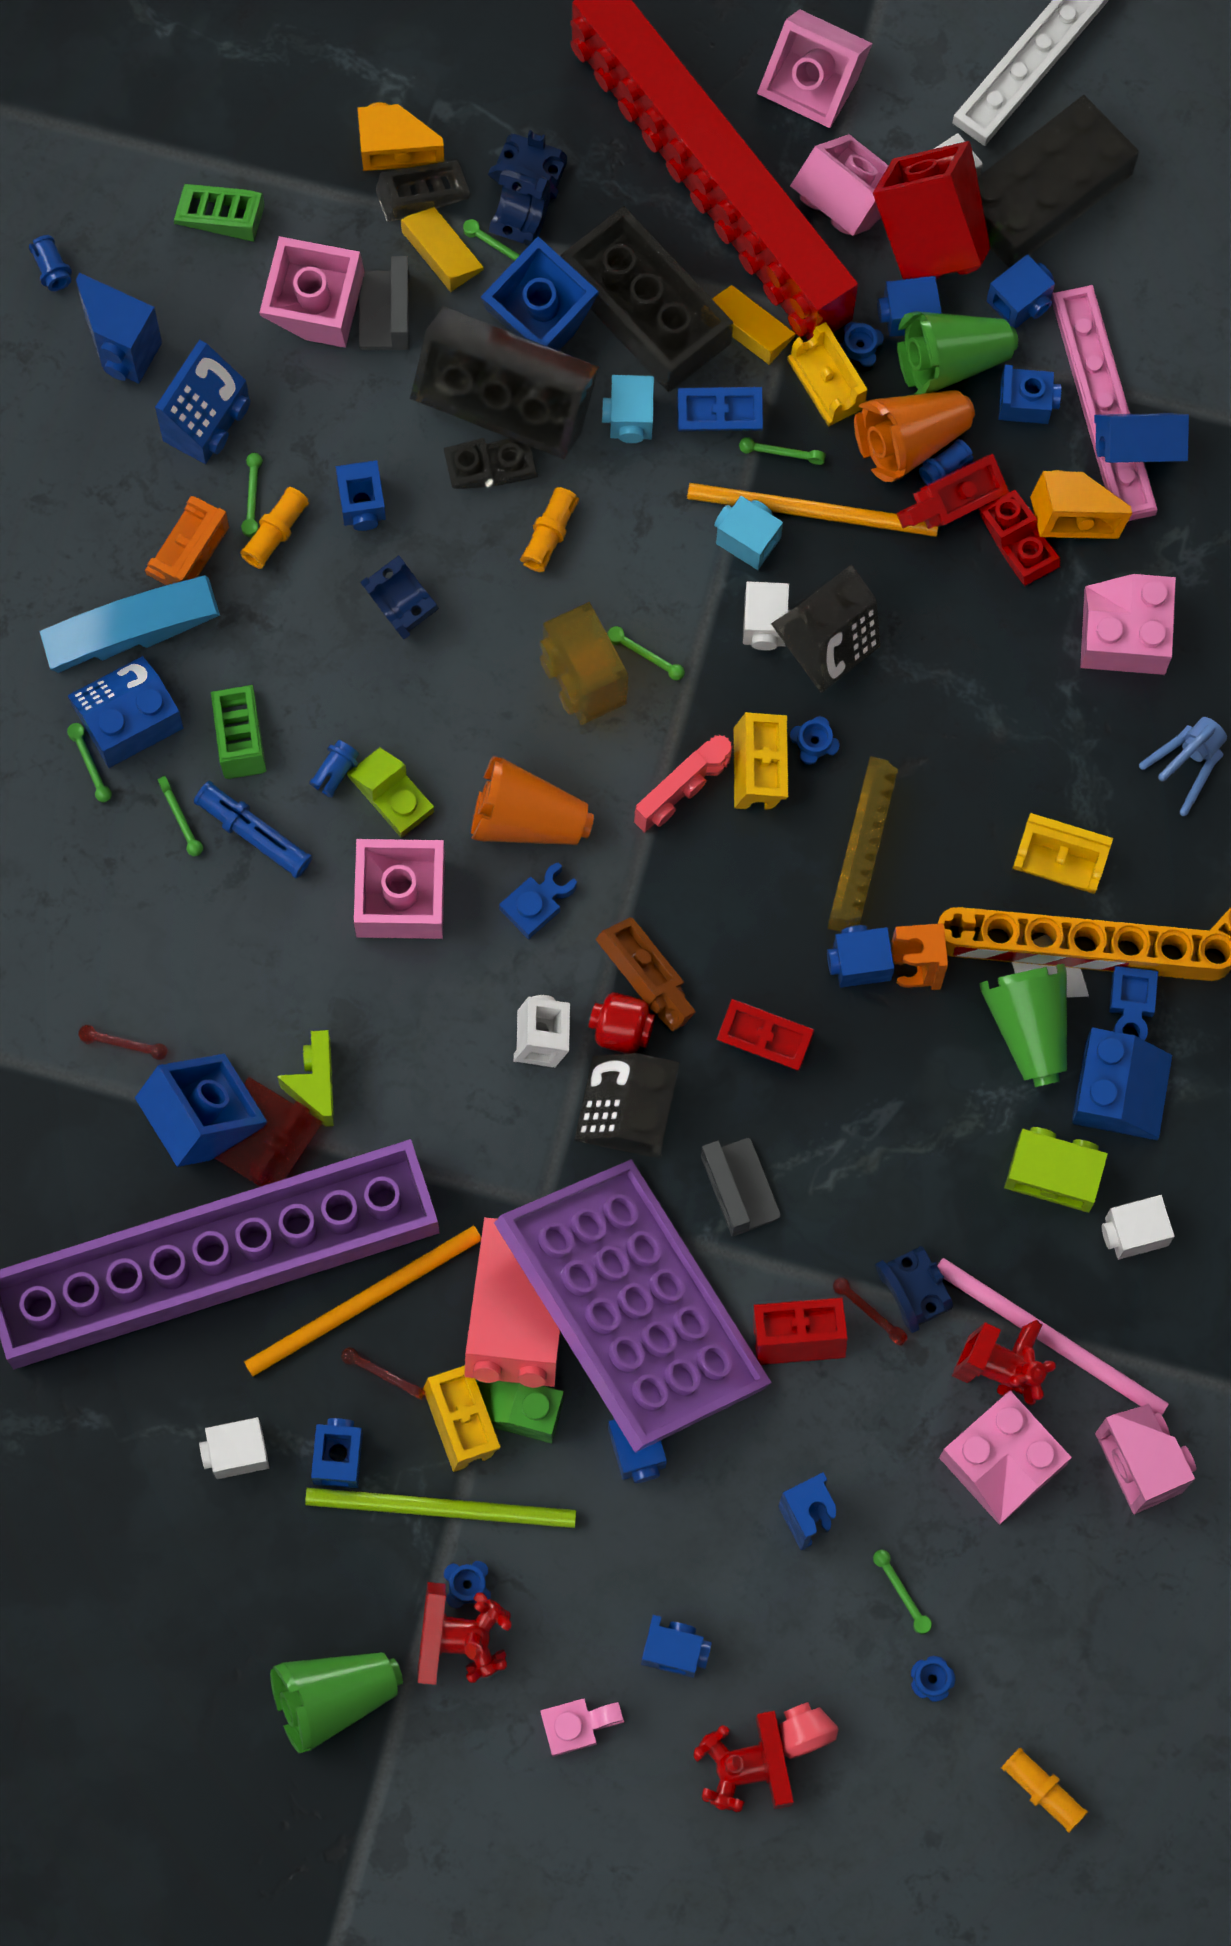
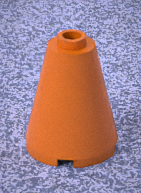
[854,390,975,482]
[471,756,594,845]

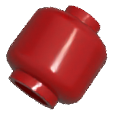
[588,992,655,1055]

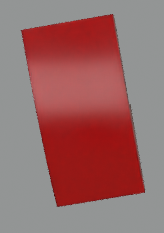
[979,490,1060,586]

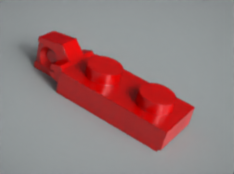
[896,454,1009,529]

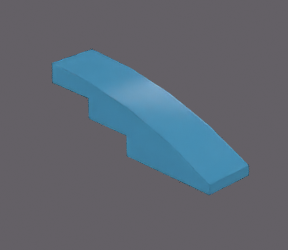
[39,575,220,673]

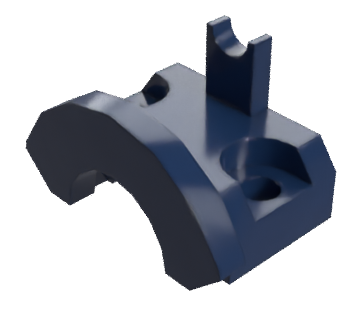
[488,130,567,199]
[488,169,551,246]
[360,555,439,640]
[875,1246,953,1333]

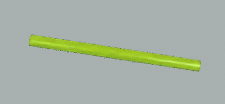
[305,1487,576,1528]

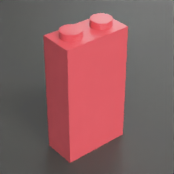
[465,1217,561,1388]

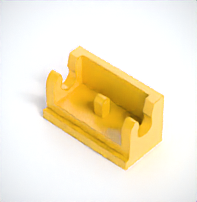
[787,322,868,427]
[734,712,788,810]
[1012,813,1113,894]
[423,1365,501,1472]

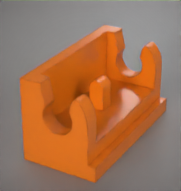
[145,496,229,585]
[891,923,948,990]

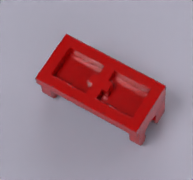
[716,999,815,1071]
[753,1297,848,1365]

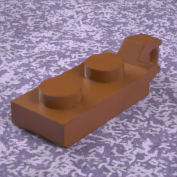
[595,917,696,1031]

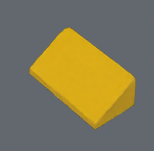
[401,207,484,292]
[705,285,796,365]

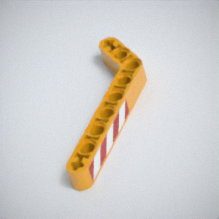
[938,907,1231,981]

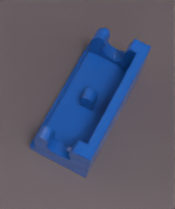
[677,387,763,431]
[1094,413,1189,463]
[778,1472,836,1550]

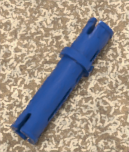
[194,781,312,879]

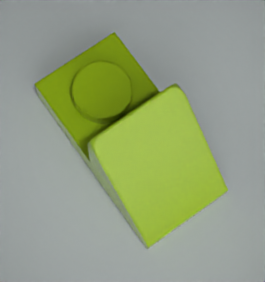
[347,747,434,838]
[277,1030,334,1127]

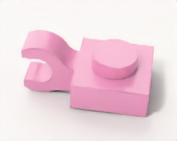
[540,1698,624,1757]

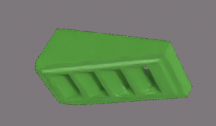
[174,184,265,242]
[211,685,266,779]

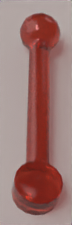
[78,1025,168,1060]
[833,1278,908,1346]
[341,1347,426,1399]

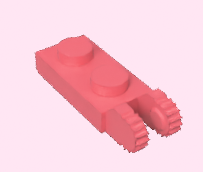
[634,734,733,833]

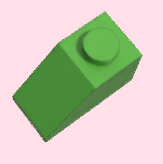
[476,1380,564,1444]

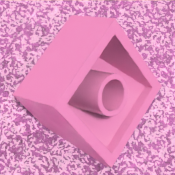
[757,9,873,128]
[790,134,889,236]

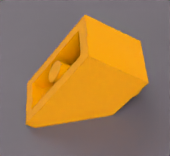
[357,102,445,171]
[1030,470,1132,539]

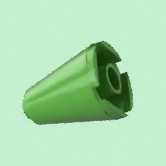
[897,311,1018,394]
[979,964,1067,1087]
[270,1652,403,1753]

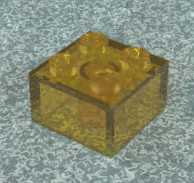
[539,602,628,725]

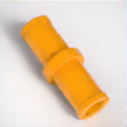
[240,487,309,569]
[520,487,579,572]
[1001,1747,1088,1833]

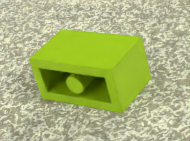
[1004,1127,1108,1213]

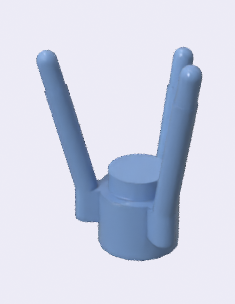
[1139,717,1227,816]

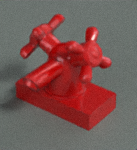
[952,1320,1056,1406]
[418,1582,512,1685]
[693,1710,794,1813]

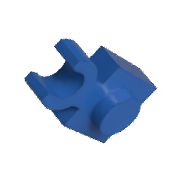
[499,862,577,940]
[1109,966,1158,1040]

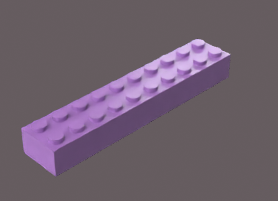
[0,1139,439,1370]

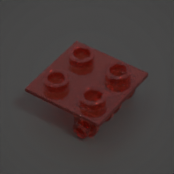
[215,1077,322,1187]

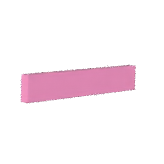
[1051,285,1158,521]

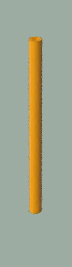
[687,483,938,537]
[244,1225,481,1377]

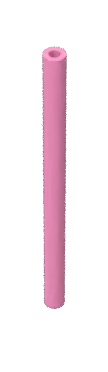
[937,1258,1169,1415]

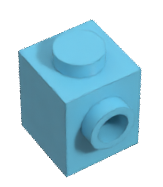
[602,375,654,443]
[714,496,783,570]

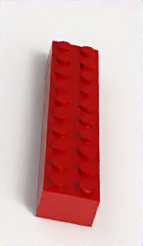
[570,0,858,340]

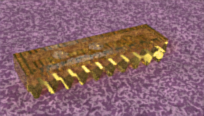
[828,756,898,932]

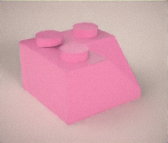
[259,236,365,348]
[1080,574,1176,675]
[354,839,445,939]
[939,1390,1072,1525]
[1095,1404,1196,1515]

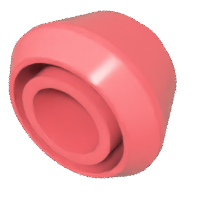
[779,1702,839,1759]

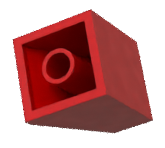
[873,141,990,280]

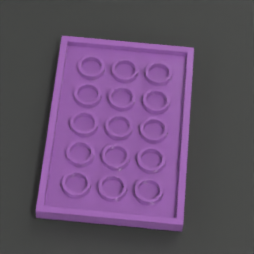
[494,1159,772,1453]

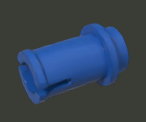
[29,235,72,291]
[919,439,974,485]
[309,740,359,798]

